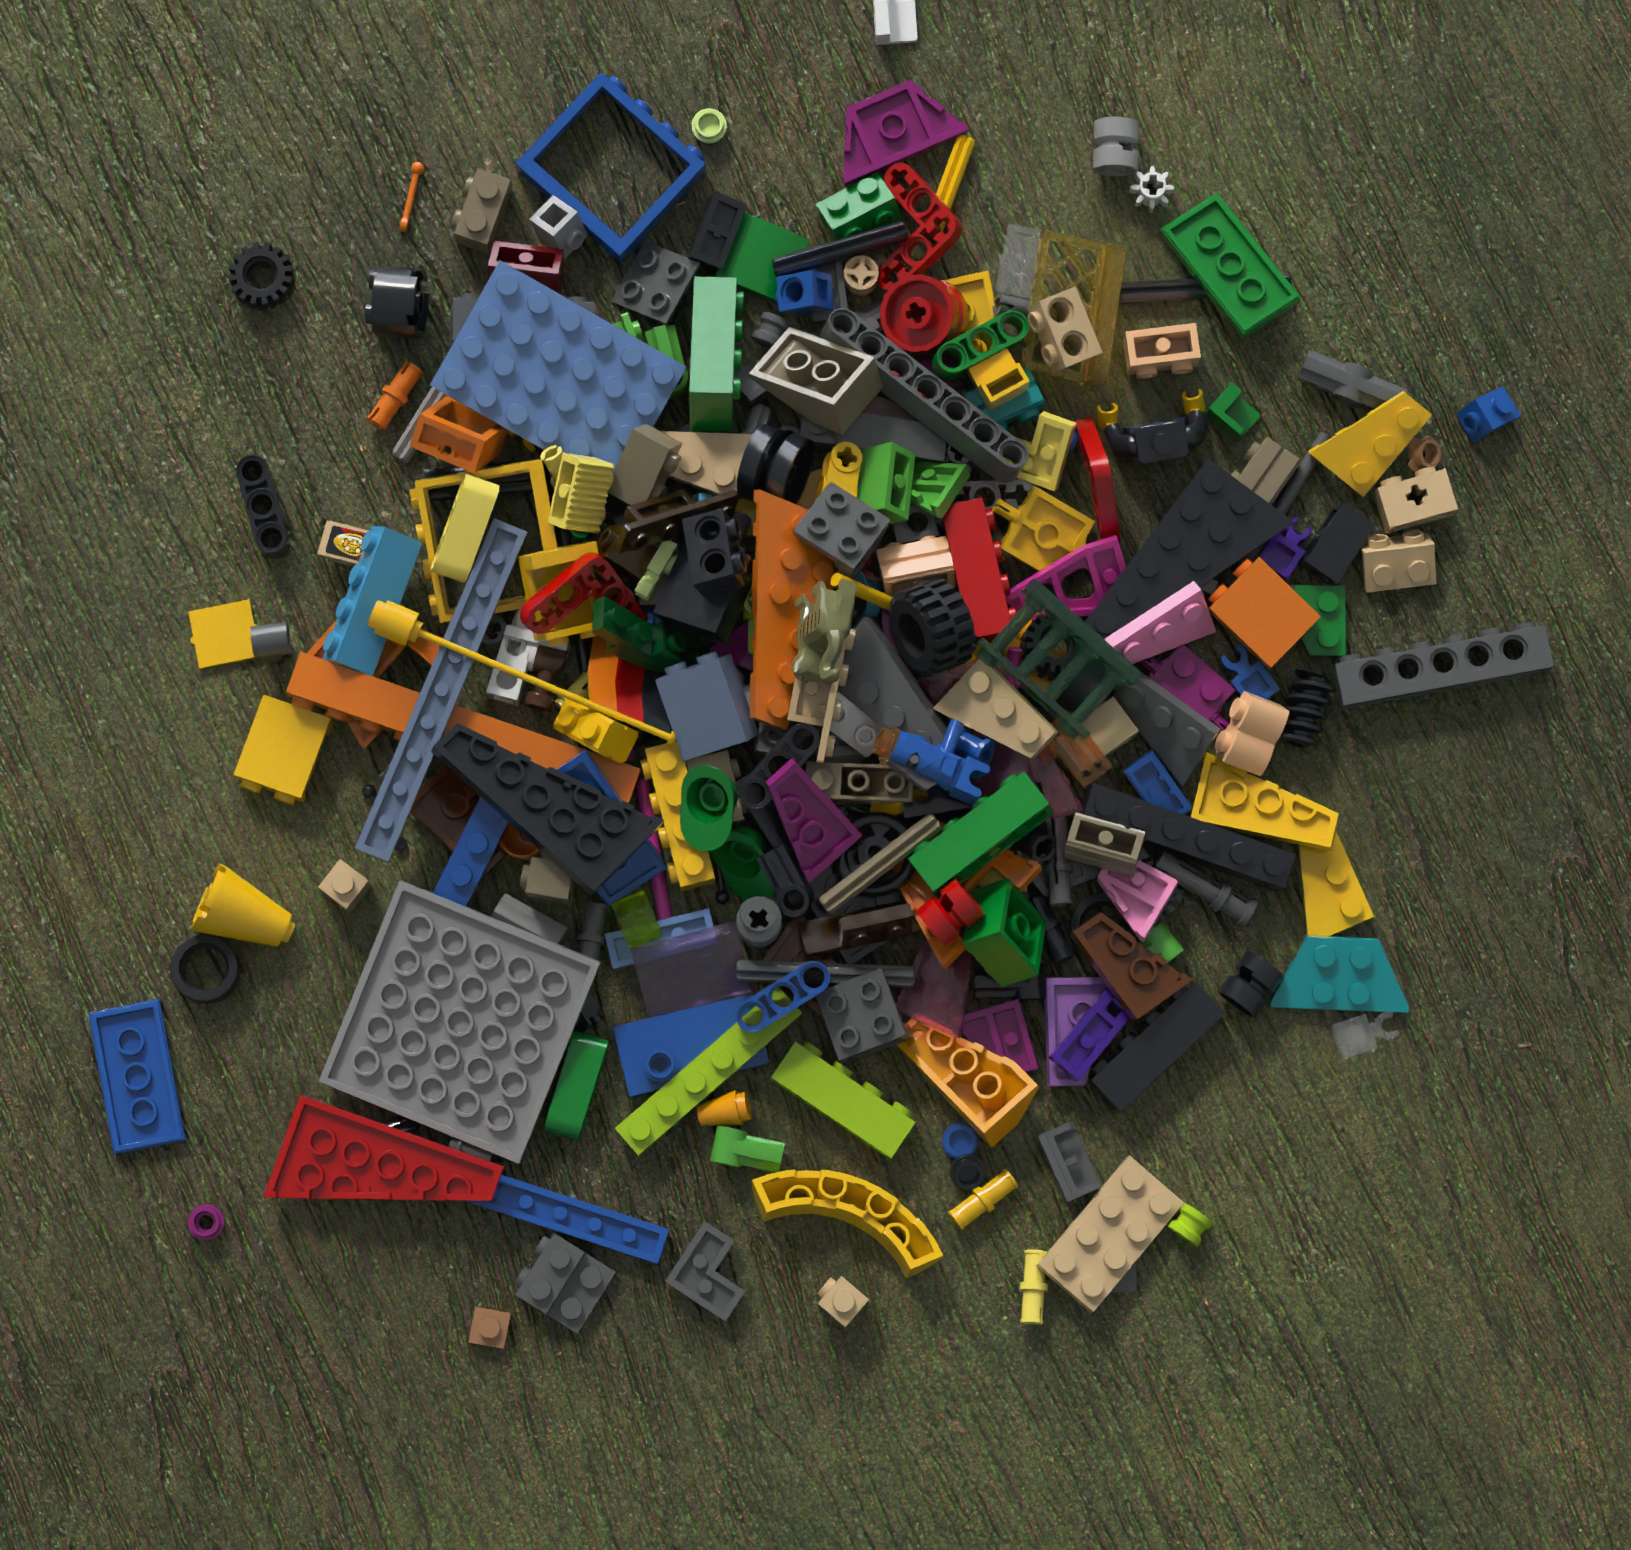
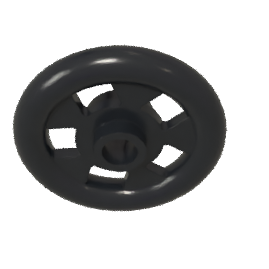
[834,812,916,897]

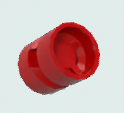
[916,878,985,947]

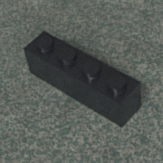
[1089,982,1225,1114]

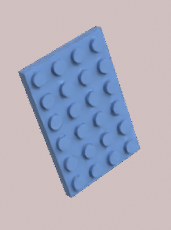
[430,260,686,474]

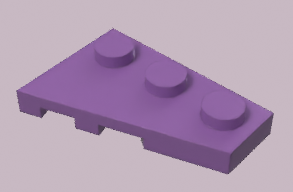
[1044,977,1108,1087]

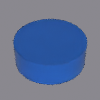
[942,1123,978,1159]

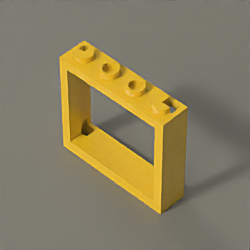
[409,459,558,623]

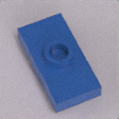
[1122,750,1193,815]

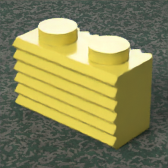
[547,452,614,533]

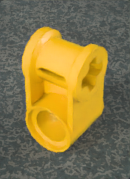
[814,441,862,502]

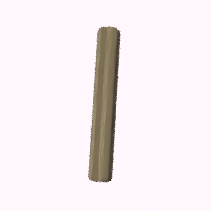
[819,814,942,914]

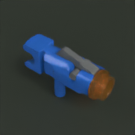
[872,720,990,804]

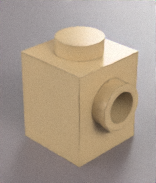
[817,1276,869,1328]

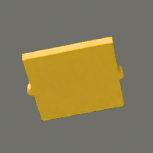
[188,599,259,669]

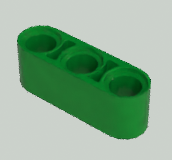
[930,310,1029,381]
[544,1030,610,1141]

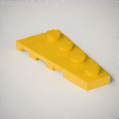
[1191,752,1339,851]

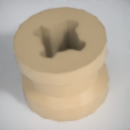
[844,255,879,296]

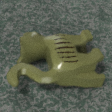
[791,579,856,685]

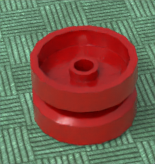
[880,274,969,356]

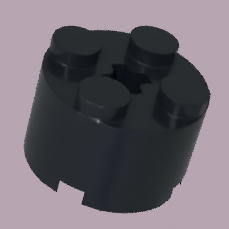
[365,266,429,339]

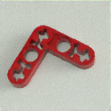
[877,163,962,291]
[1074,416,1121,544]
[520,552,647,634]

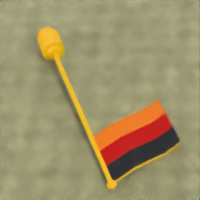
[367,600,676,745]

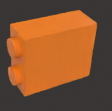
[1208,557,1321,669]

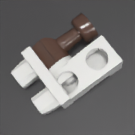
[486,609,570,712]

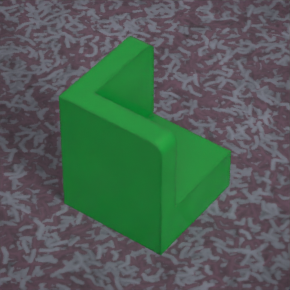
[1206,382,1260,443]

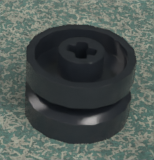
[736,423,814,504]

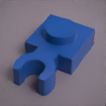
[1220,644,1280,700]

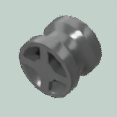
[751,312,794,349]

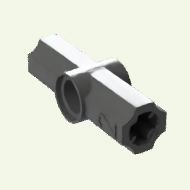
[1297,350,1408,410]

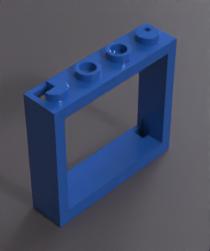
[516,72,706,264]

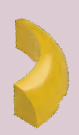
[751,1170,943,1279]

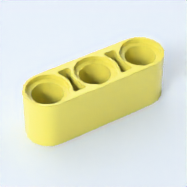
[430,474,500,583]

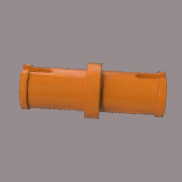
[366,360,424,431]

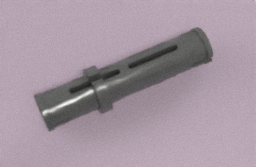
[1045,796,1074,907]

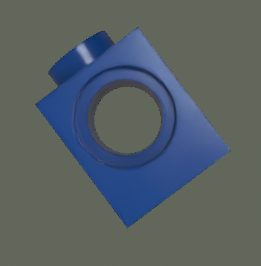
[776,270,834,316]

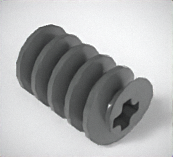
[736,896,782,949]

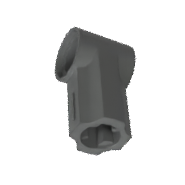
[251,622,292,664]

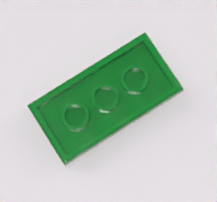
[1160,193,1301,339]

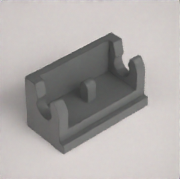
[1036,1121,1102,1204]

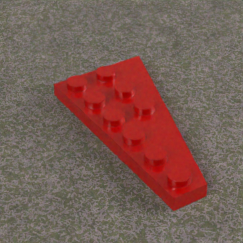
[263,1095,505,1201]

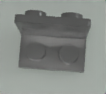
[793,482,891,580]
[816,968,914,1064]

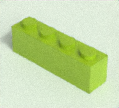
[771,1041,915,1160]

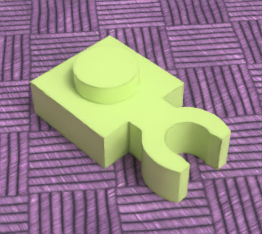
[634,540,678,602]

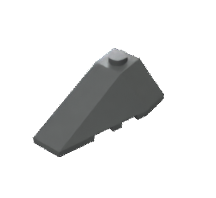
[800,395,948,463]

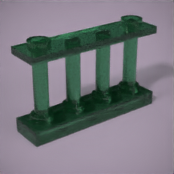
[975,578,1142,741]

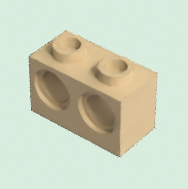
[1026,286,1103,373]

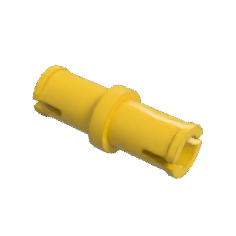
[948,1169,1018,1231]

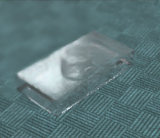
[994,224,1043,299]

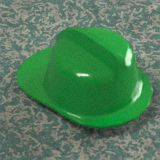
[680,765,738,852]
[710,822,774,900]

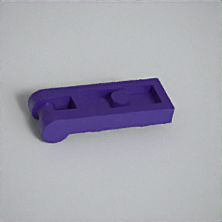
[1049,986,1130,1082]

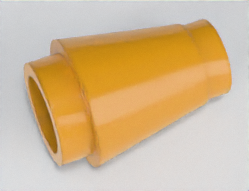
[697,1090,752,1126]

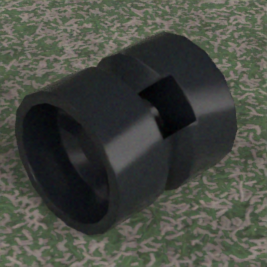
[1217,950,1284,1019]

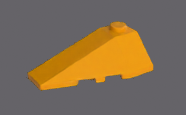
[897,1014,1039,1148]

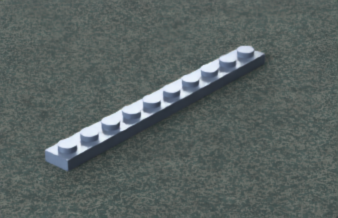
[355,518,527,863]

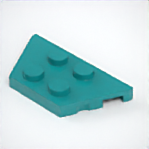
[1269,935,1409,1013]

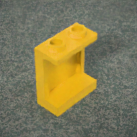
[518,541,599,646]
[234,694,334,805]

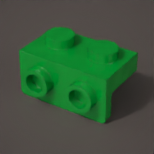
[815,172,902,240]

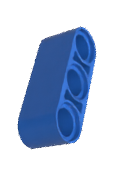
[736,961,830,1032]

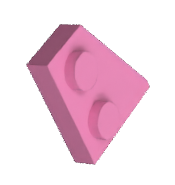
[1097,860,1178,942]

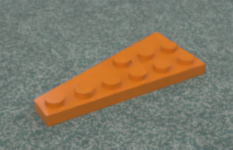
[750,489,839,730]

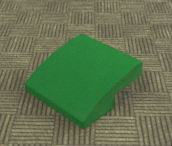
[713,213,809,304]

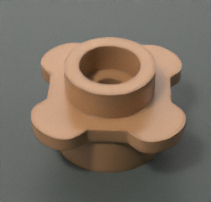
[1407,436,1441,472]

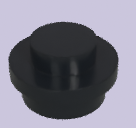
[949,1154,986,1190]

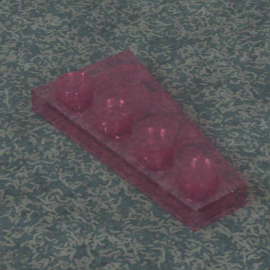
[896,892,975,1039]

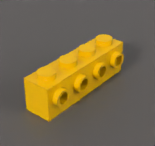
[640,741,716,892]

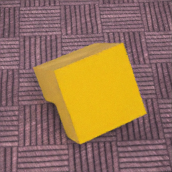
[967,348,1030,412]

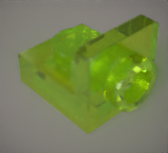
[611,890,662,949]

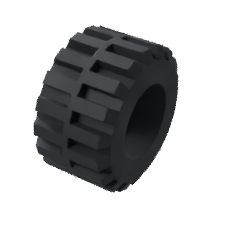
[889,578,976,677]

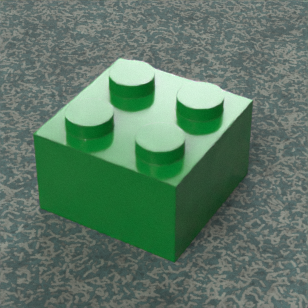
[963,878,1046,988]

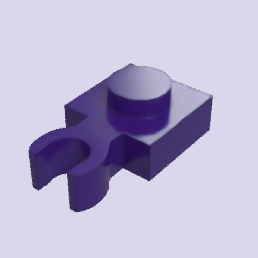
[1259,517,1311,581]

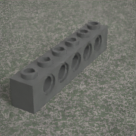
[1331,622,1554,711]

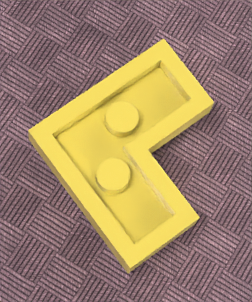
[1003,411,1076,491]

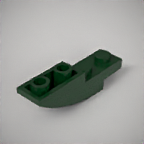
[592,596,711,675]

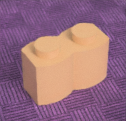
[1215,691,1289,776]

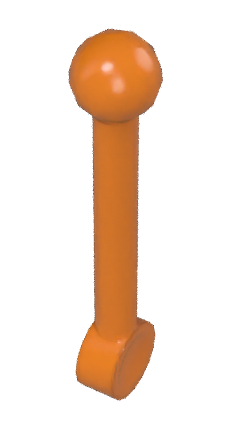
[399,162,425,233]

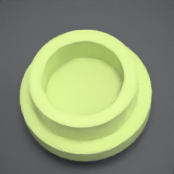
[692,108,727,144]

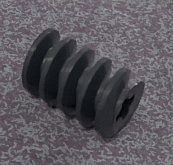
[1278,669,1337,748]

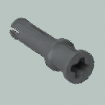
[1152,850,1258,928]

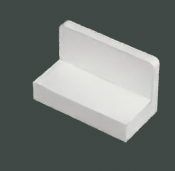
[873,0,918,45]

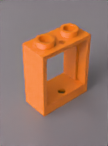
[410,396,509,473]

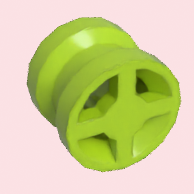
[1168,1203,1214,1247]

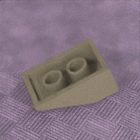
[749,327,883,434]

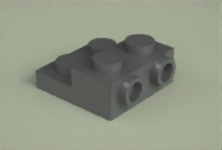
[514,1233,617,1334]

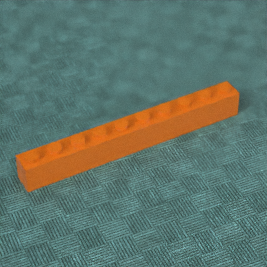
[286,652,640,803]

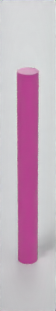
[635,779,672,921]

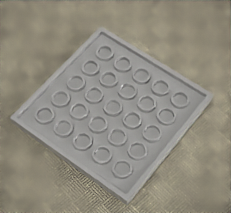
[319,880,601,1164]

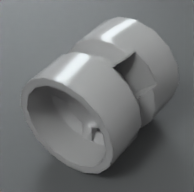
[1093,117,1139,176]

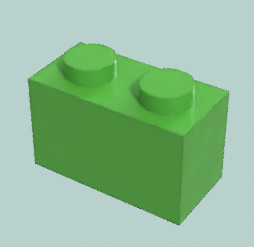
[856,442,915,525]

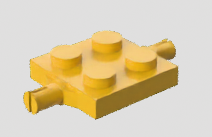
[992,486,1095,572]

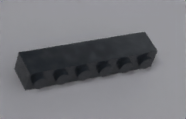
[1078,783,1296,891]

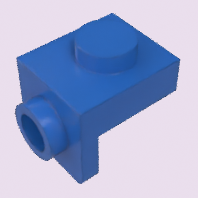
[1456,386,1521,443]

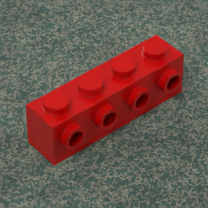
[942,497,1018,649]

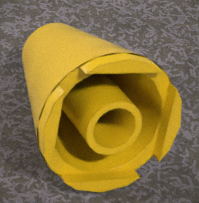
[190,863,295,947]

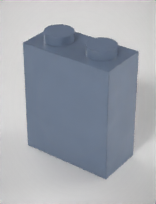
[655,651,759,761]

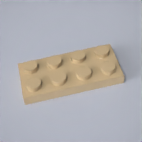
[1036,1155,1184,1313]

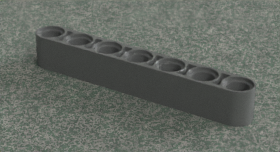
[820,308,1029,483]

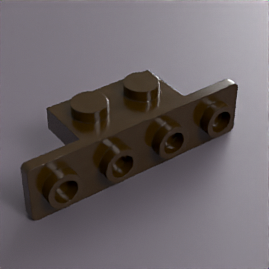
[615,489,740,554]
[799,900,923,957]

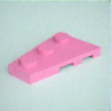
[1105,581,1216,669]

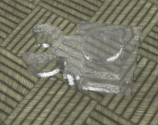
[1331,1012,1399,1060]

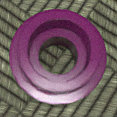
[188,1204,225,1241]

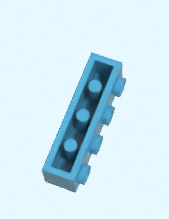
[323,526,423,676]

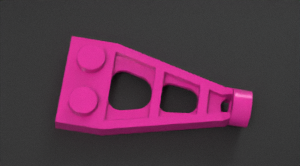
[1005,535,1126,621]

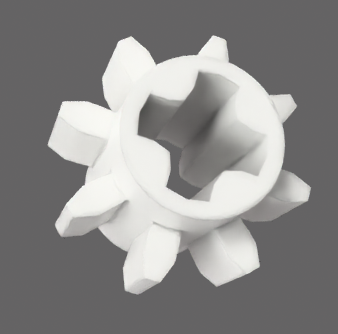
[1129,166,1174,213]

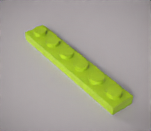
[615,987,802,1156]

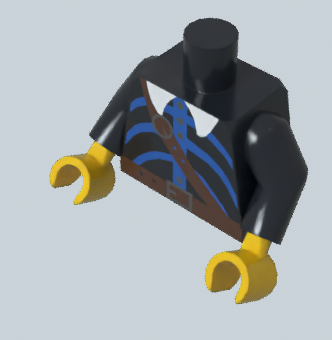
[1097,389,1206,464]

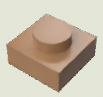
[469,1307,512,1349]

